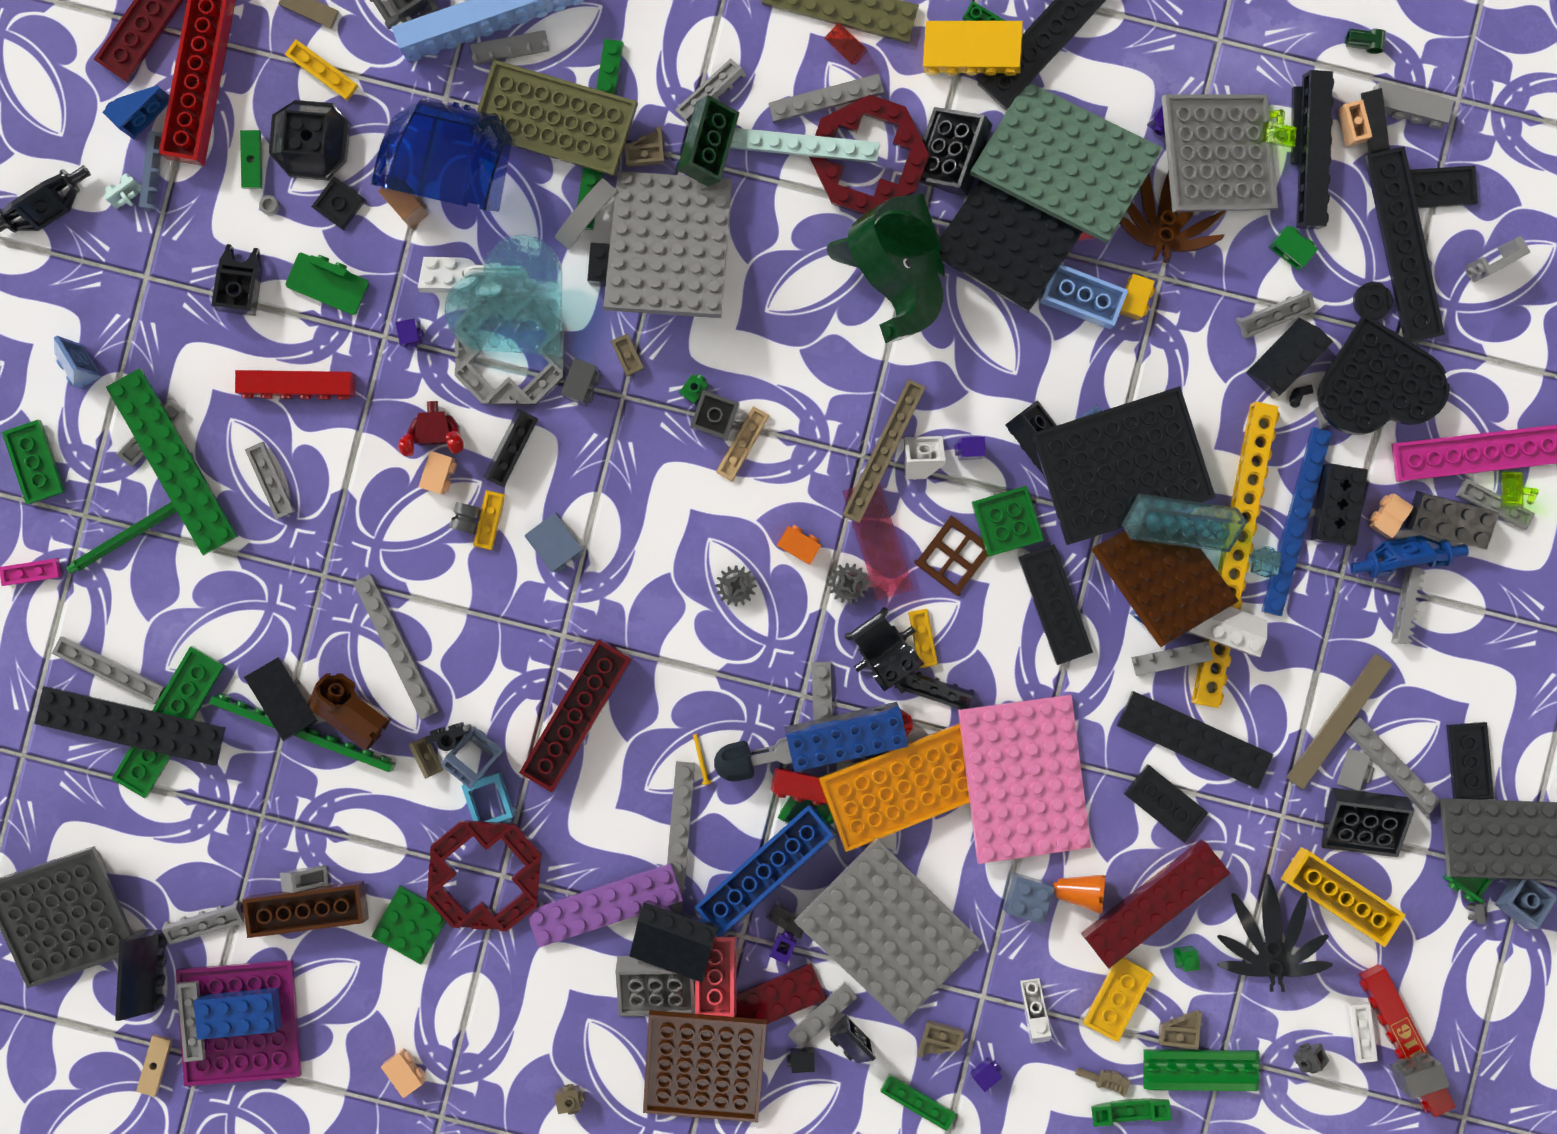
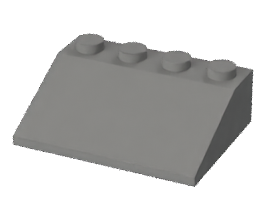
[615,956,695,1016]

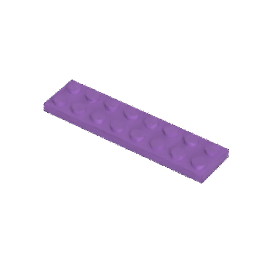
[528,863,684,948]

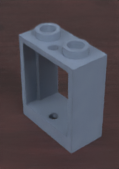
[441,726,504,790]

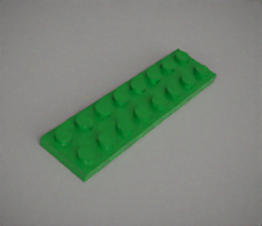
[112,646,226,798]

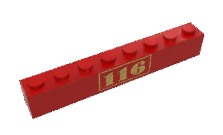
[1358,964,1456,1118]

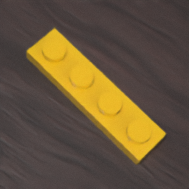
[285,39,359,101]

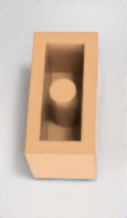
[1336,100,1373,148]
[419,451,457,495]
[381,1048,426,1098]

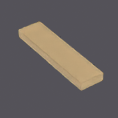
[716,406,770,482]

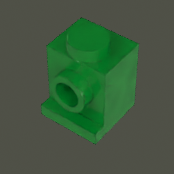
[679,374,708,405]
[1173,946,1200,972]

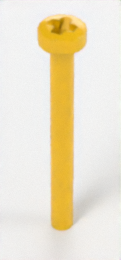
[693,734,711,785]

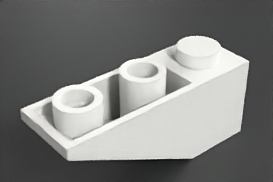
[1020,978,1052,1044]

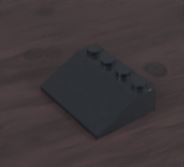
[920,107,993,196]
[1321,788,1415,857]
[629,900,721,982]
[115,929,168,1021]

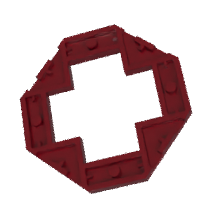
[808,95,929,215]
[426,820,542,931]

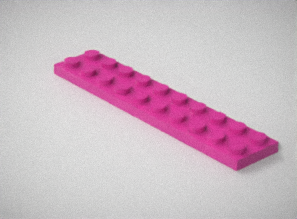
[1391,425,1557,482]

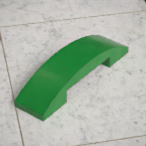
[1091,1098,1172,1127]

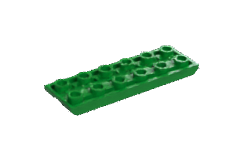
[1143,1049,1260,1091]

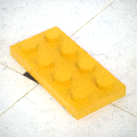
[1082,957,1154,1042]

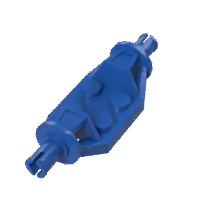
[1350,535,1469,579]

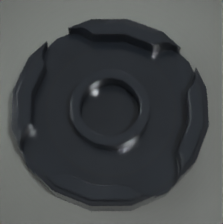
[1353,282,1393,320]

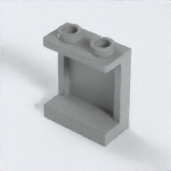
[1465,236,1531,282]

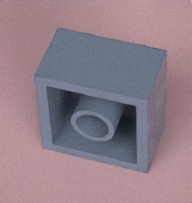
[1003,872,1055,925]
[1495,879,1557,929]

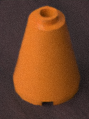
[1053,875,1106,914]

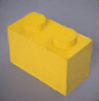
[1119,274,1155,320]

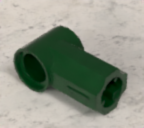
[1345,29,1387,54]

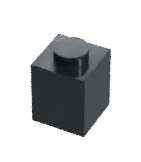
[787,1047,815,1073]

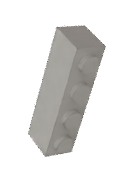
[1372,82,1454,129]

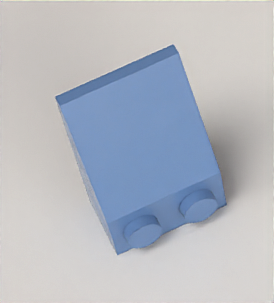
[54,335,101,389]

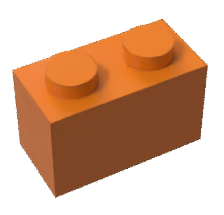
[777,525,821,565]

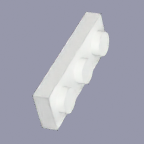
[1349,1002,1378,1063]

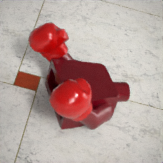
[398,401,464,457]

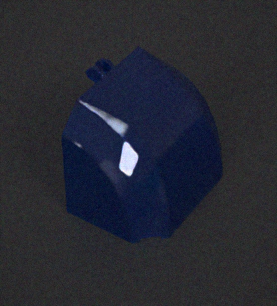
[371,99,512,212]

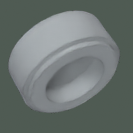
[259,195,280,216]

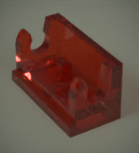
[824,22,868,65]

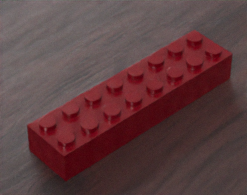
[519,639,633,792]
[1080,839,1231,969]

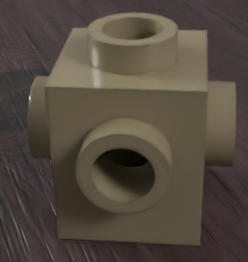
[554,1084,585,1115]

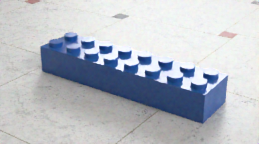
[694,804,838,938]

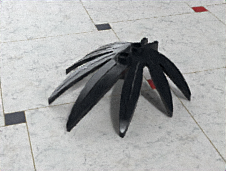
[1217,874,1333,992]

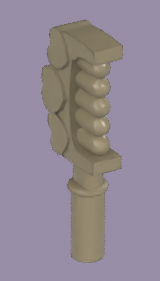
[1075,1067,1130,1097]

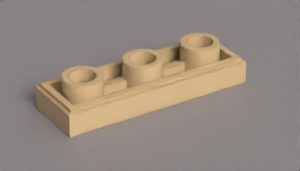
[136,1034,173,1097]

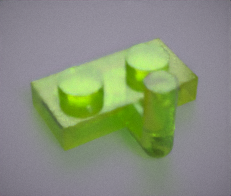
[1261,109,1297,148]
[1501,471,1539,509]

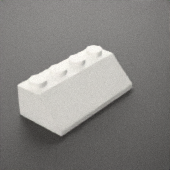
[1188,607,1268,657]

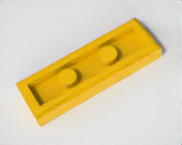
[473,490,505,550]
[908,608,938,669]

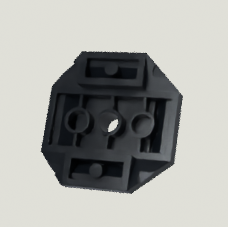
[269,100,350,181]

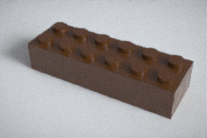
[242,881,369,938]

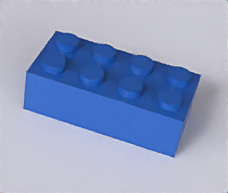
[194,987,282,1040]

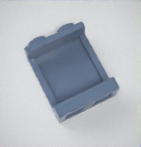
[524,513,584,573]

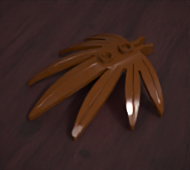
[1119,170,1226,263]

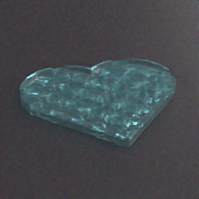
[445,235,562,355]

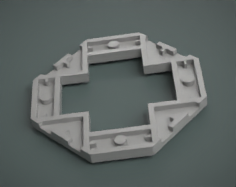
[454,295,564,405]

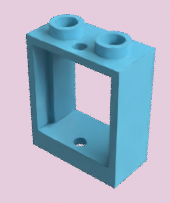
[461,771,516,823]

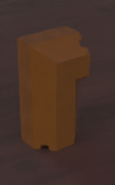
[308,673,392,750]

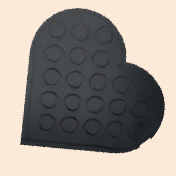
[1317,314,1450,435]

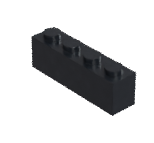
[483,408,538,487]

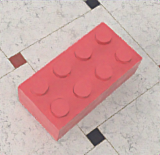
[695,935,737,1017]

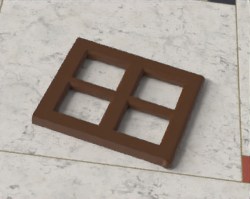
[914,515,987,596]

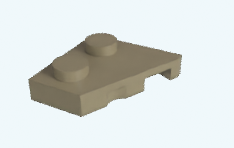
[625,126,665,167]
[1158,1010,1202,1049]
[917,1020,965,1057]

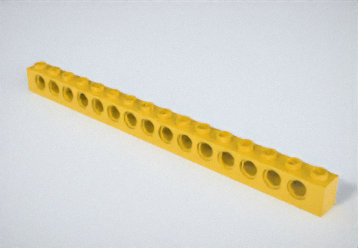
[1191,402,1280,708]

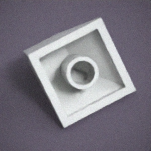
[904,436,946,480]

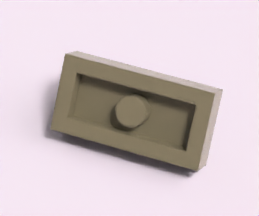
[611,333,644,377]
[408,736,444,779]

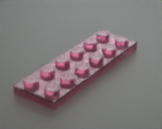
[842,483,913,601]

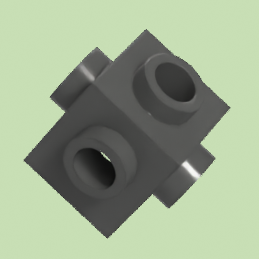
[1293,1043,1330,1074]

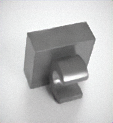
[1466,900,1489,924]

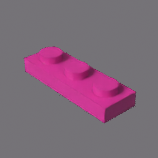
[0,558,62,586]

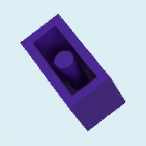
[954,437,986,460]

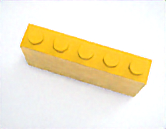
[923,21,1023,76]

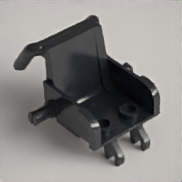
[844,607,924,694]

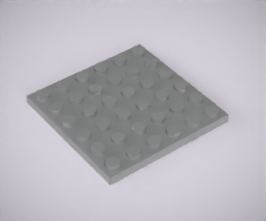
[1162,94,1278,212]

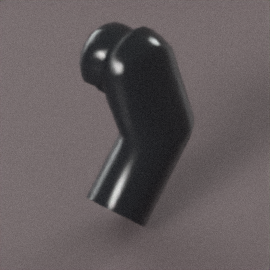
[1289,384,1314,408]

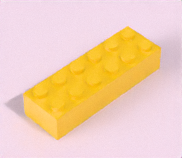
[1280,847,1406,947]

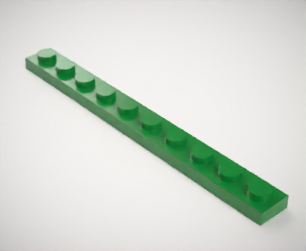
[577,39,624,231]
[209,693,396,772]

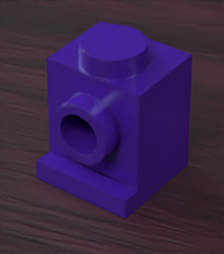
[769,931,796,964]

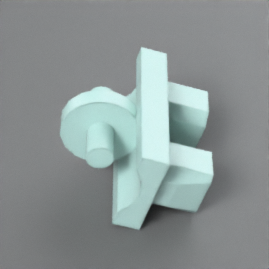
[103,173,141,210]

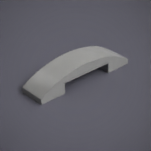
[554,178,617,250]

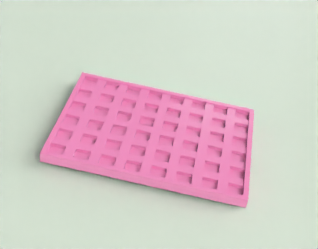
[958,695,1091,864]

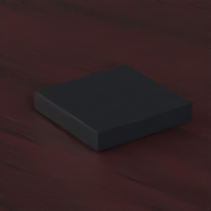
[311,176,366,230]

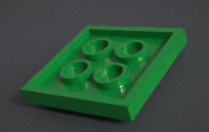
[971,486,1044,557]
[371,885,446,965]

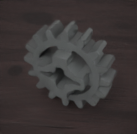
[828,563,869,604]
[715,565,757,607]

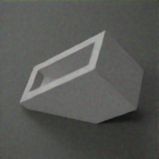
[280,865,328,893]

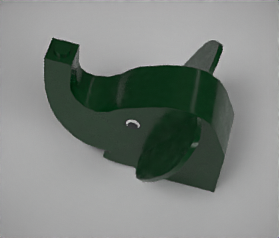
[827,194,945,344]

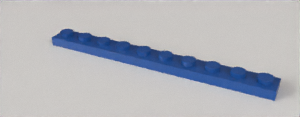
[1261,427,1332,616]

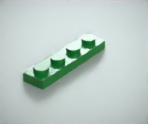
[880,1073,957,1131]

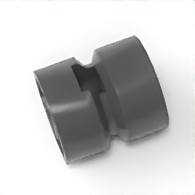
[449,502,480,534]

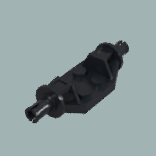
[0,165,91,233]

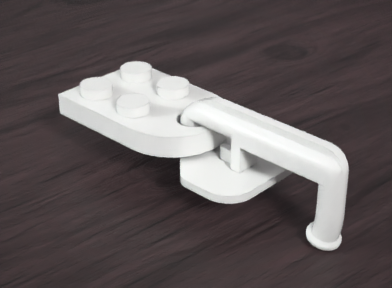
[418,257,532,296]

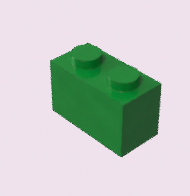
[1268,225,1318,270]

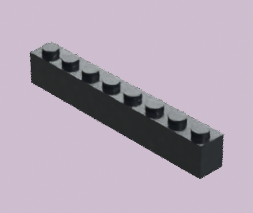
[1296,70,1335,230]

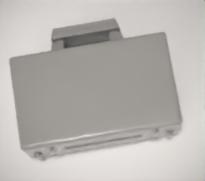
[1337,748,1375,791]

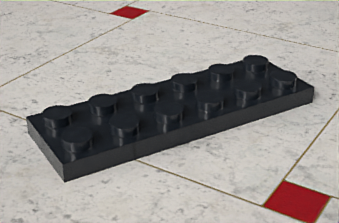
[1017,544,1093,665]

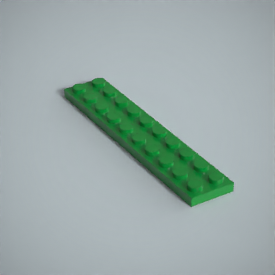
[106,368,238,556]

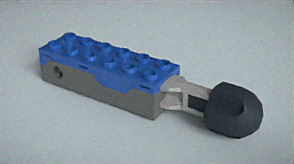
[714,702,913,781]

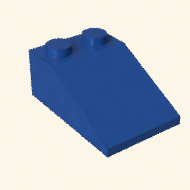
[102,85,169,139]

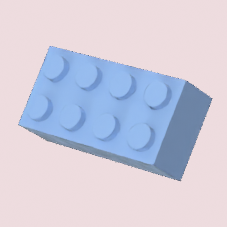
[1039,264,1128,330]

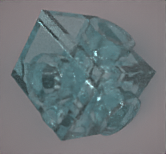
[1250,546,1281,578]

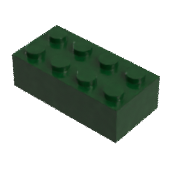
[677,95,740,187]

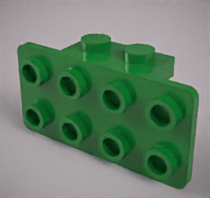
[285,252,369,315]

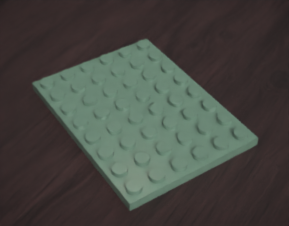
[970,81,1163,244]

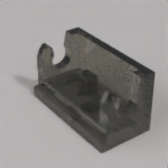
[766,901,804,939]

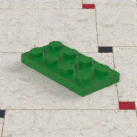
[2,420,65,505]

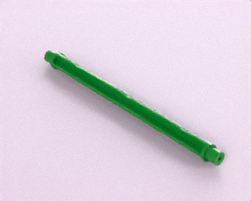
[66,502,177,574]

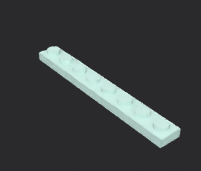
[730,128,880,163]

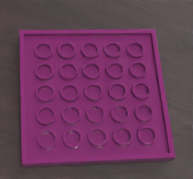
[176,960,302,1086]

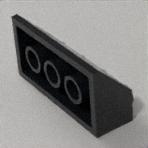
[1245,318,1333,399]
[1005,400,1057,478]

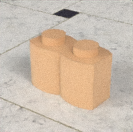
[1369,493,1414,539]

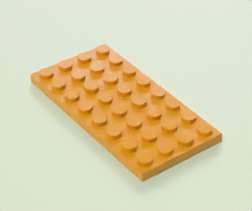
[818,723,970,852]

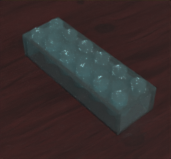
[1122,494,1247,552]

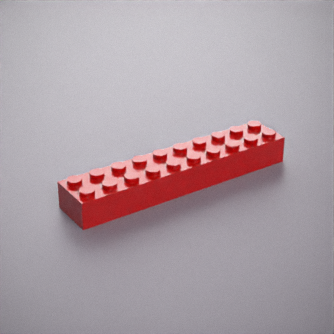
[159,0,236,166]

